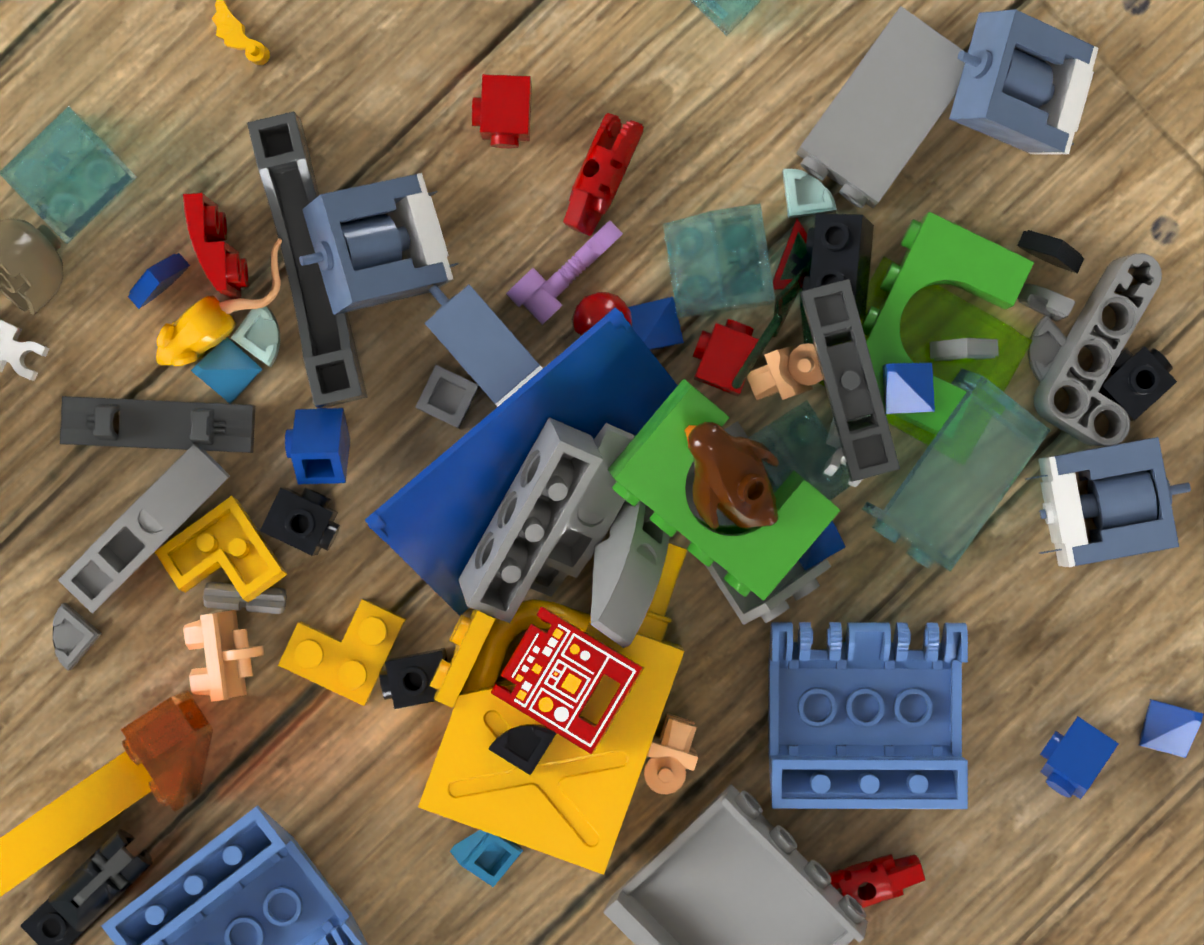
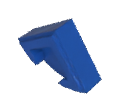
[128,253,190,309]

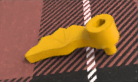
[212,0,270,65]

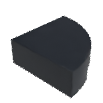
[1017,230,1084,274]
[488,724,557,775]

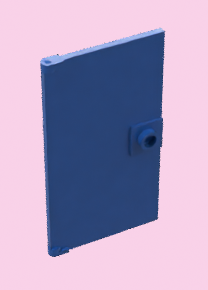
[365,307,678,616]

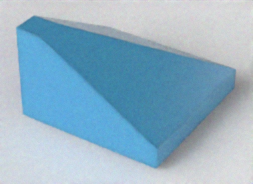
[191,337,263,404]
[450,830,523,887]

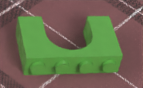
[862,212,1034,439]
[607,379,841,601]

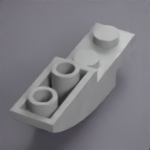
[530,423,635,597]
[58,442,230,614]
[591,500,670,648]

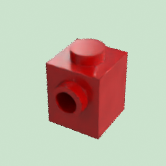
[472,74,532,149]
[692,319,761,396]

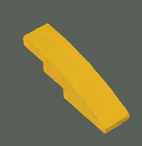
[0,747,159,897]

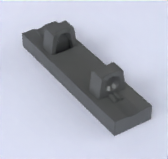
[800,279,900,482]
[60,396,256,453]

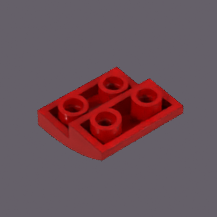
[183,193,249,299]

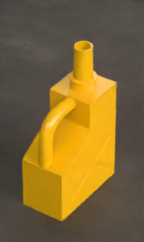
[418,543,687,875]

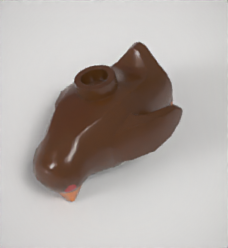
[684,422,779,529]

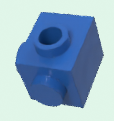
[285,408,350,485]
[1040,716,1119,800]

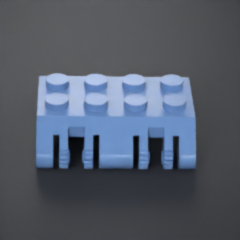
[768,622,968,809]
[101,805,368,945]

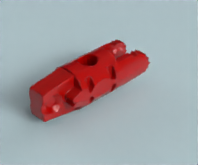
[563,113,644,236]
[828,854,925,908]

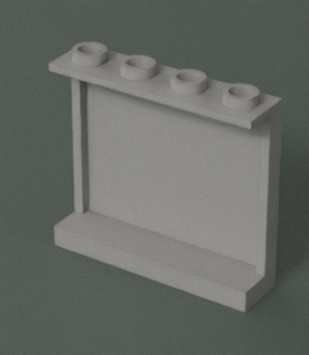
[603,784,868,945]

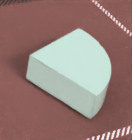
[782,169,837,218]
[231,306,280,367]

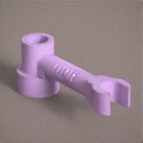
[506,220,623,325]

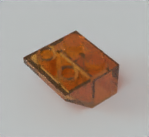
[121,690,213,812]

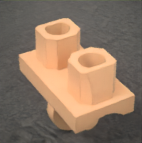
[746,343,823,400]
[183,610,264,702]
[644,713,698,795]

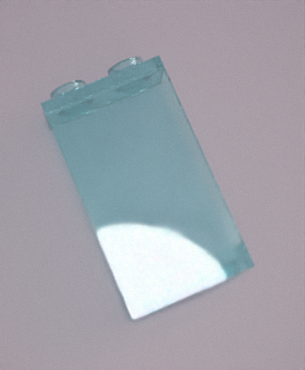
[862,368,1050,572]

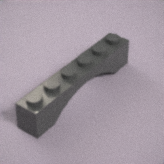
[247,111,368,408]

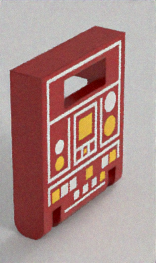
[491,606,644,754]

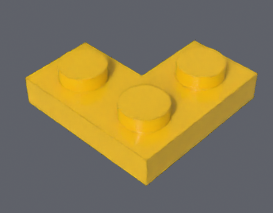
[155,496,288,603]
[278,599,406,706]
[430,610,495,708]

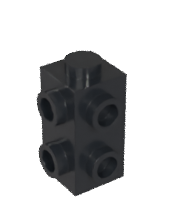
[802,213,874,319]

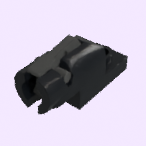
[20,829,153,945]

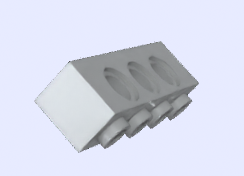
[458,417,603,623]

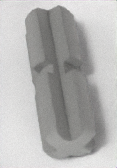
[203,582,287,614]

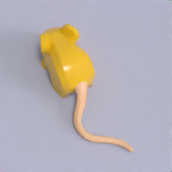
[156,238,282,366]

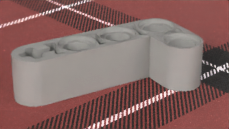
[1034,253,1162,446]

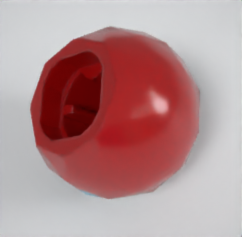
[572,292,633,336]

